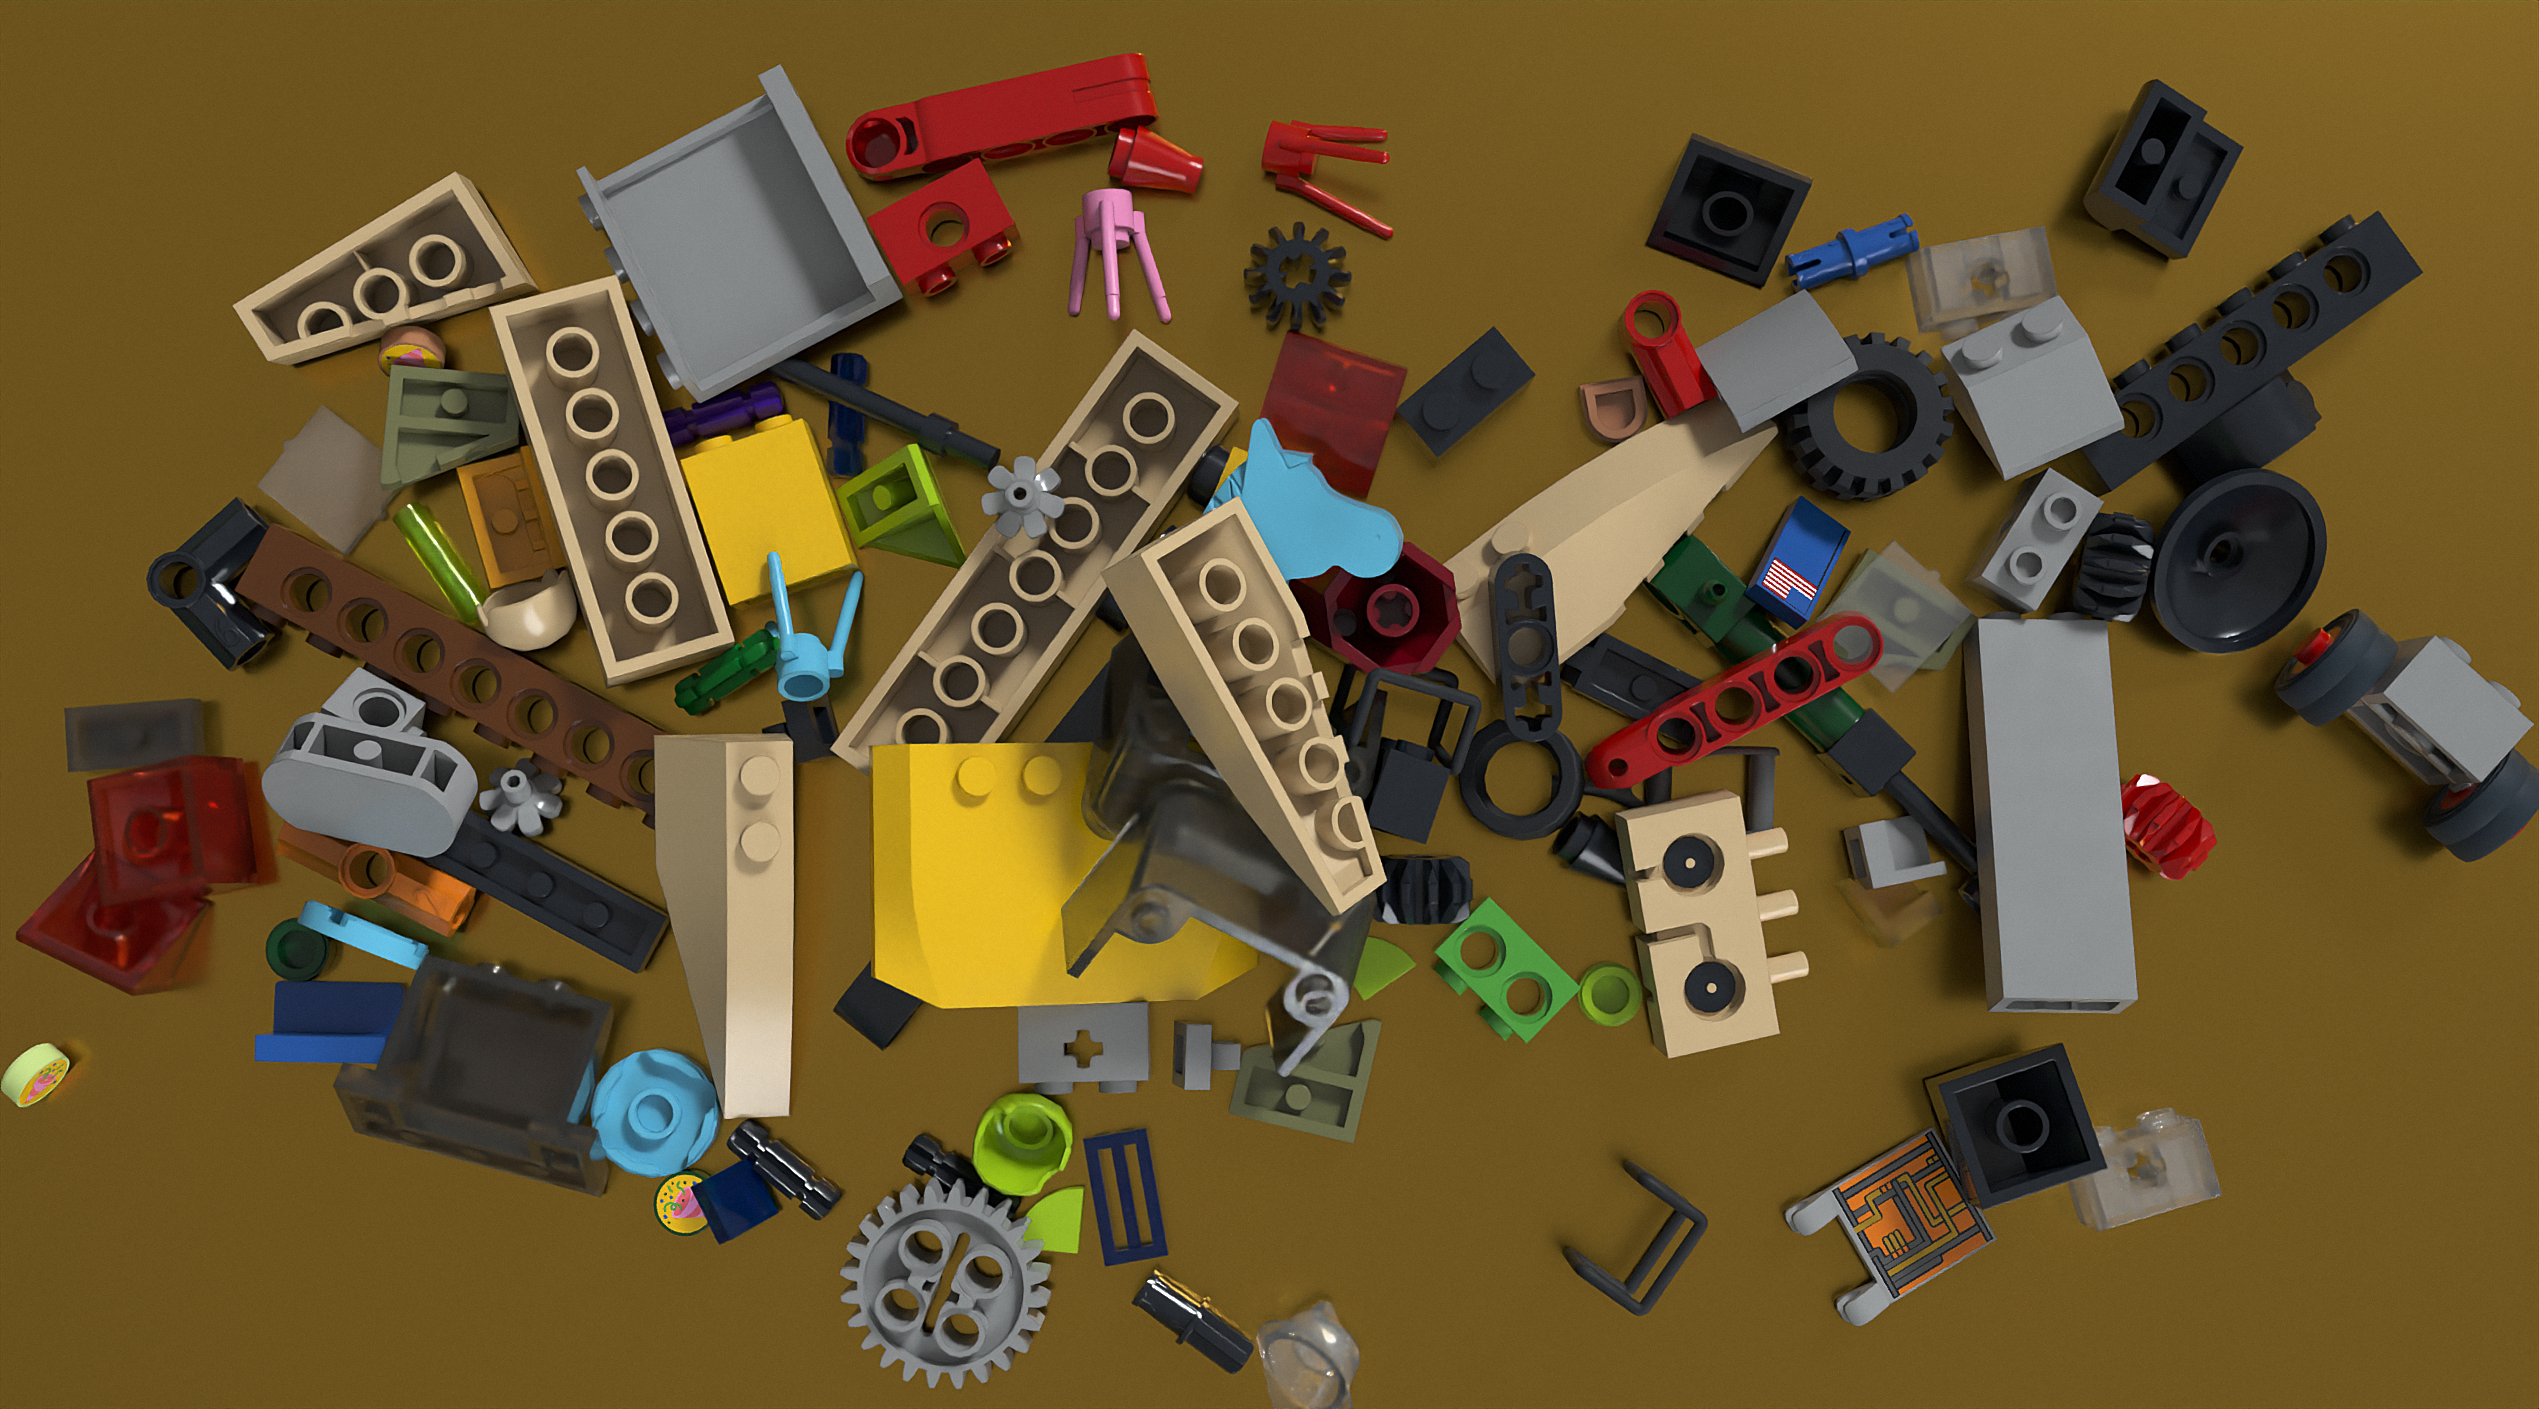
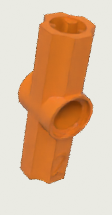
[275,821,477,937]

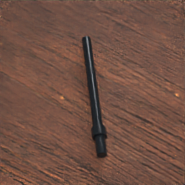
[764,355,1001,472]

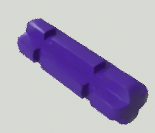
[662,381,785,447]

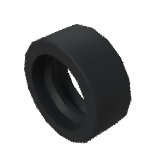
[1458,715,1586,841]

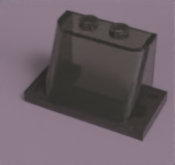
[333,954,614,1197]

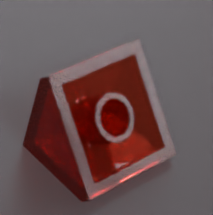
[16,848,209,996]

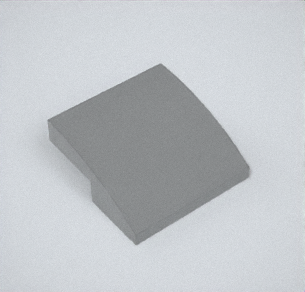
[1695,289,1859,433]

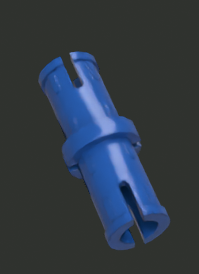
[1785,213,1919,293]

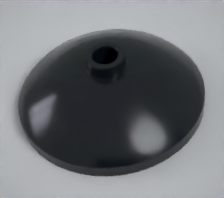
[2148,468,2327,654]

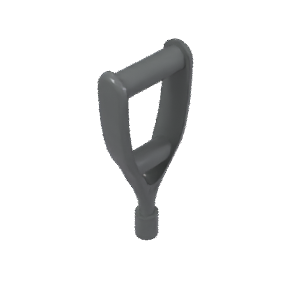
[1550,746,1780,834]

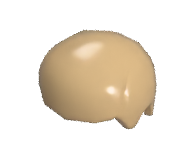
[476,568,577,652]

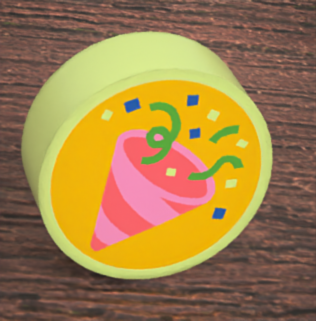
[1,1043,70,1107]

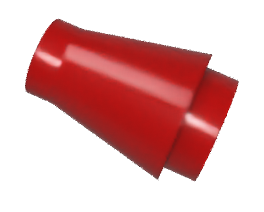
[1107,124,1204,194]

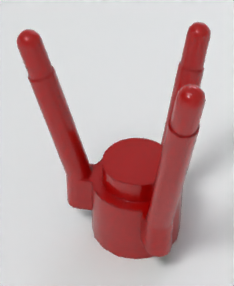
[1261,120,1394,239]

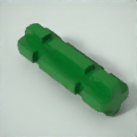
[674,629,780,716]

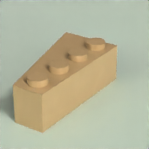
[232,171,539,366]

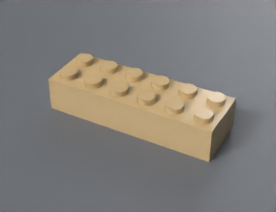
[489,274,735,689]

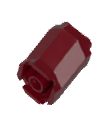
[1289,541,1462,676]

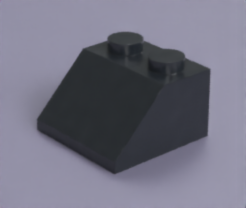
[1925,1043,2108,1210]

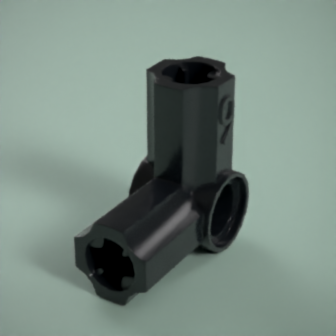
[146,497,275,672]

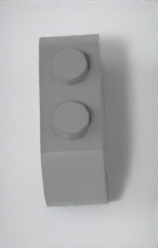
[262,712,478,858]

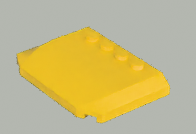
[868,742,1258,1009]

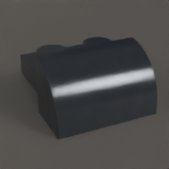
[2083,79,2244,260]

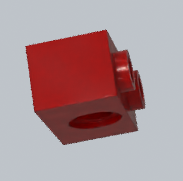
[866,157,1020,297]

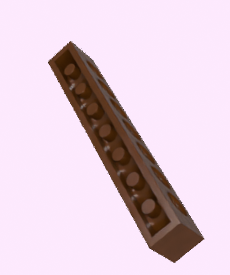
[234,523,674,831]

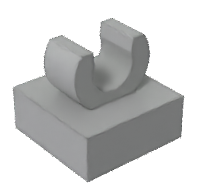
[1172,1020,1241,1090]

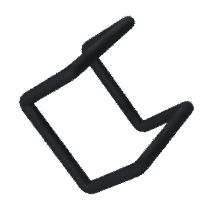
[1329,663,1482,775]
[1563,1160,1708,1316]

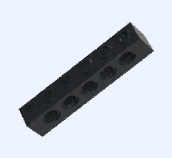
[2062,210,2423,497]

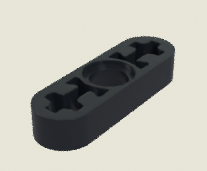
[1488,551,1563,742]

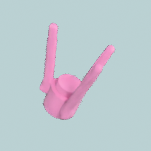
[1067,188,1171,323]

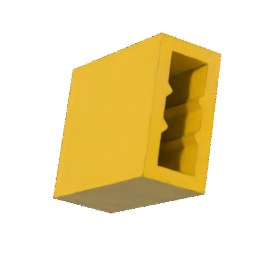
[680,414,860,611]

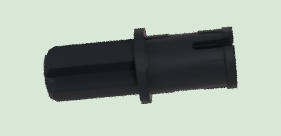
[1131,1269,1254,1375]

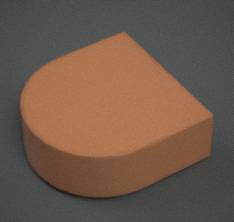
[1577,375,1648,446]

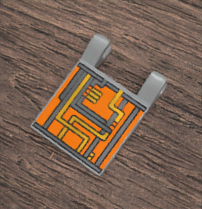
[1784,1127,1997,1326]

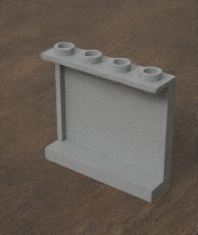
[576,64,903,403]

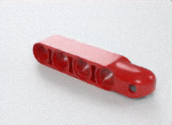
[846,53,1159,181]
[1584,610,1884,789]

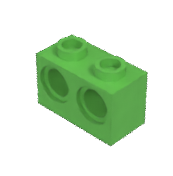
[1431,895,1581,1043]

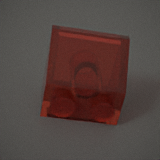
[87,755,259,907]

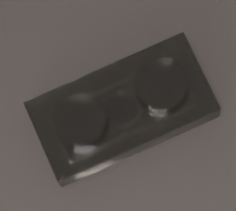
[64,698,205,773]

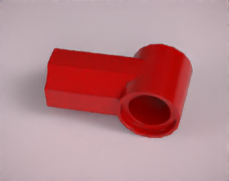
[1617,290,1717,420]

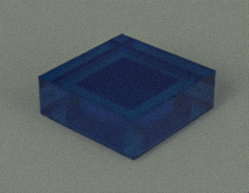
[690,1158,779,1245]

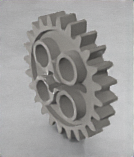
[840,1177,1052,1389]

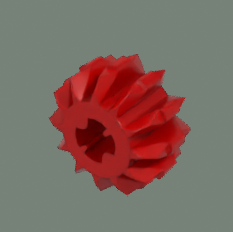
[2120,774,2217,880]

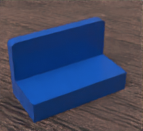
[255,980,406,1064]

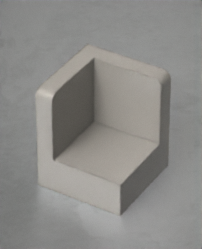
[1843,815,1947,892]

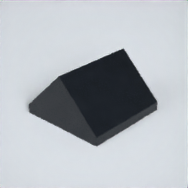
[1647,133,1813,287]

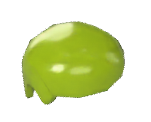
[971,1091,1073,1196]

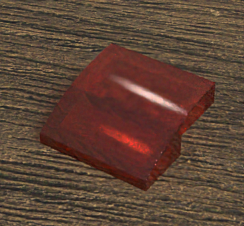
[1259,329,1409,497]

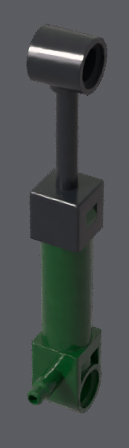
[1641,533,1981,917]

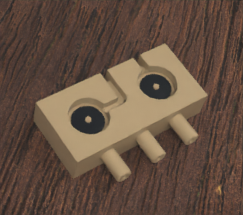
[1614,789,1809,1059]

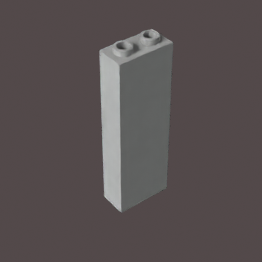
[1963,611,2138,1014]

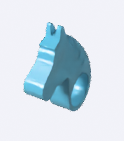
[1169,418,1404,737]

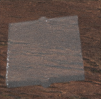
[257,405,400,555]
[1815,540,1972,694]

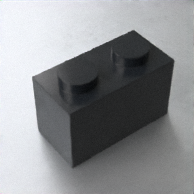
[1393,326,1536,467]

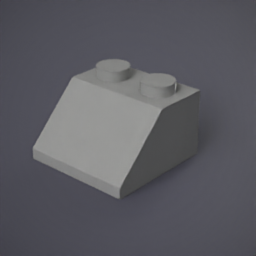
[1940,295,2125,481]

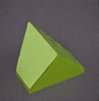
[835,443,967,569]

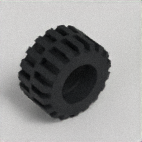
[1780,332,1955,502]

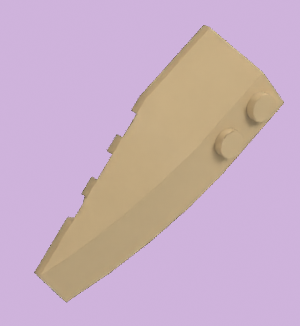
[1443,397,1778,690]
[1100,496,1387,916]
[654,733,794,1119]

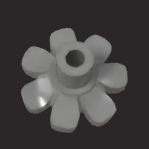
[981,456,1065,539]
[479,758,563,838]

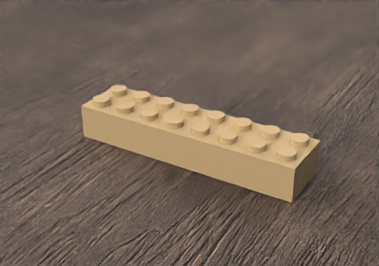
[830,329,1240,777]

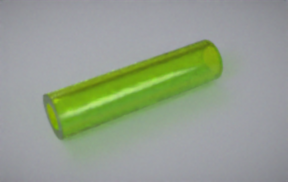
[392,502,487,623]

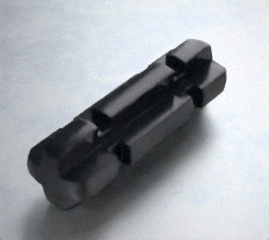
[726,1119,841,1221]
[902,1135,1021,1220]

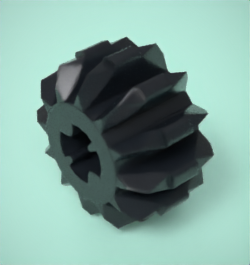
[1244,221,1352,332]
[2071,512,2155,623]
[1365,854,1473,925]

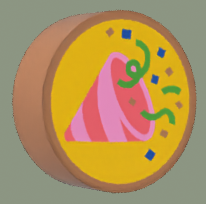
[378,326,446,378]

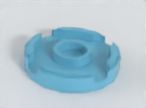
[297,899,430,971]
[590,1048,723,1178]

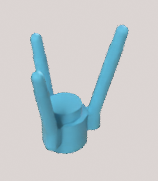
[765,551,864,702]

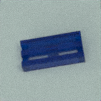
[1083,1126,1169,1267]

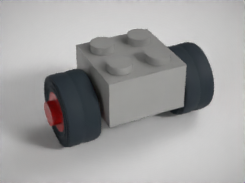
[2274,609,2539,862]

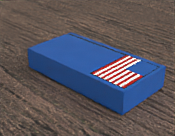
[1745,495,1851,630]

